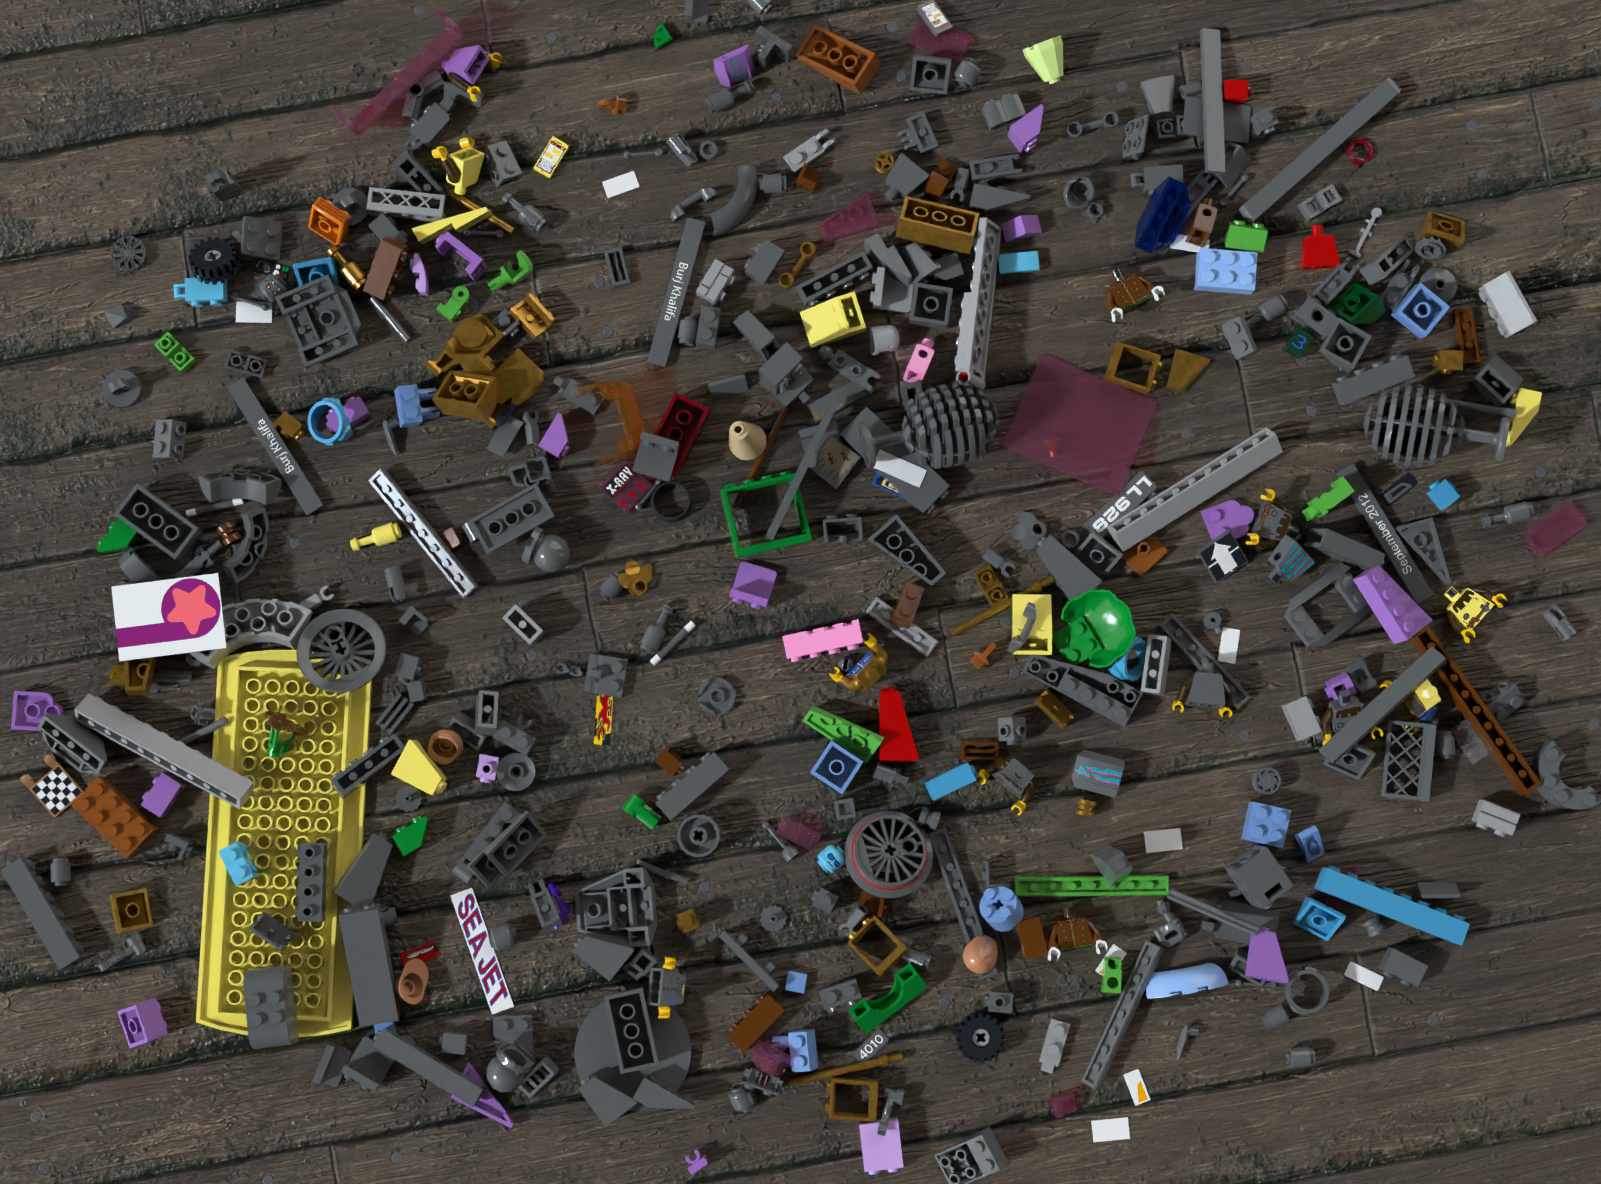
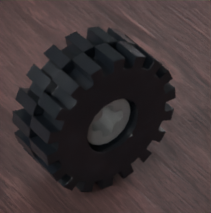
[188,237,240,285]
[956,1012,1006,1063]

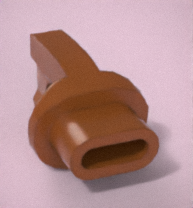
[597,95,627,115]
[969,642,996,671]

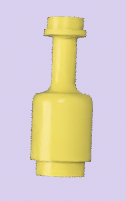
[350,522,402,551]

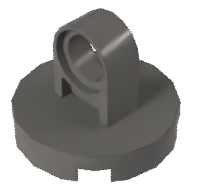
[332,188,368,227]
[103,369,142,408]

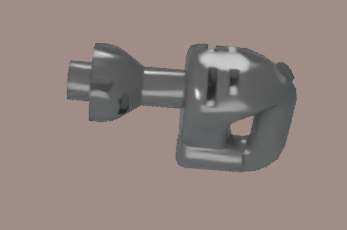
[1153,898,1187,947]

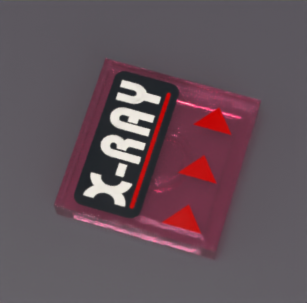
[599,460,653,514]

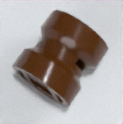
[216,521,243,547]

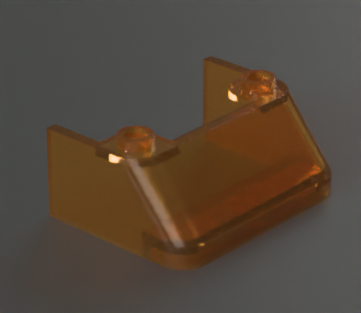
[575,380,646,467]

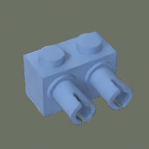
[394,384,440,428]
[772,1029,818,1072]

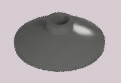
[1419,267,1457,303]
[497,753,535,791]

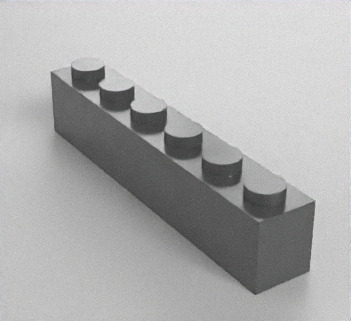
[1,857,85,970]

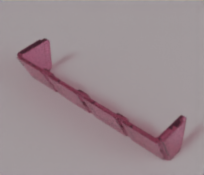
[333,9,464,136]

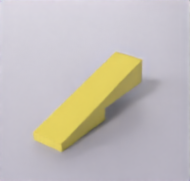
[412,207,492,245]

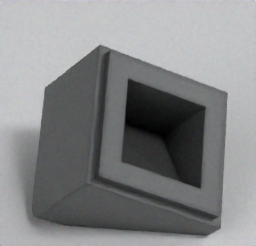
[407,681,428,702]

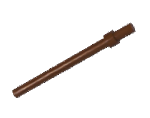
[731,406,790,511]

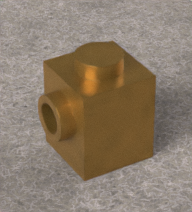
[1432,350,1463,376]

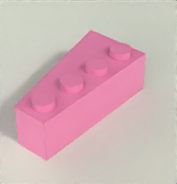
[782,619,863,662]

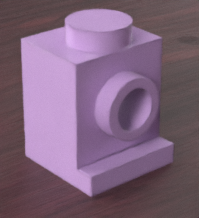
[476,754,501,783]

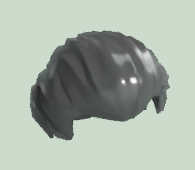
[1063,176,1096,209]

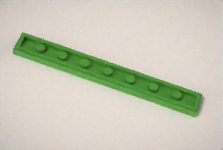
[1014,875,1169,897]

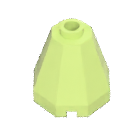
[1023,36,1063,84]

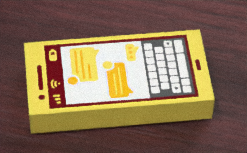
[534,136,569,179]

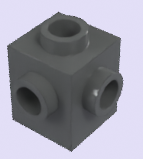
[998,717,1026,745]

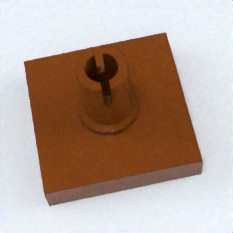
[1116,534,1168,578]

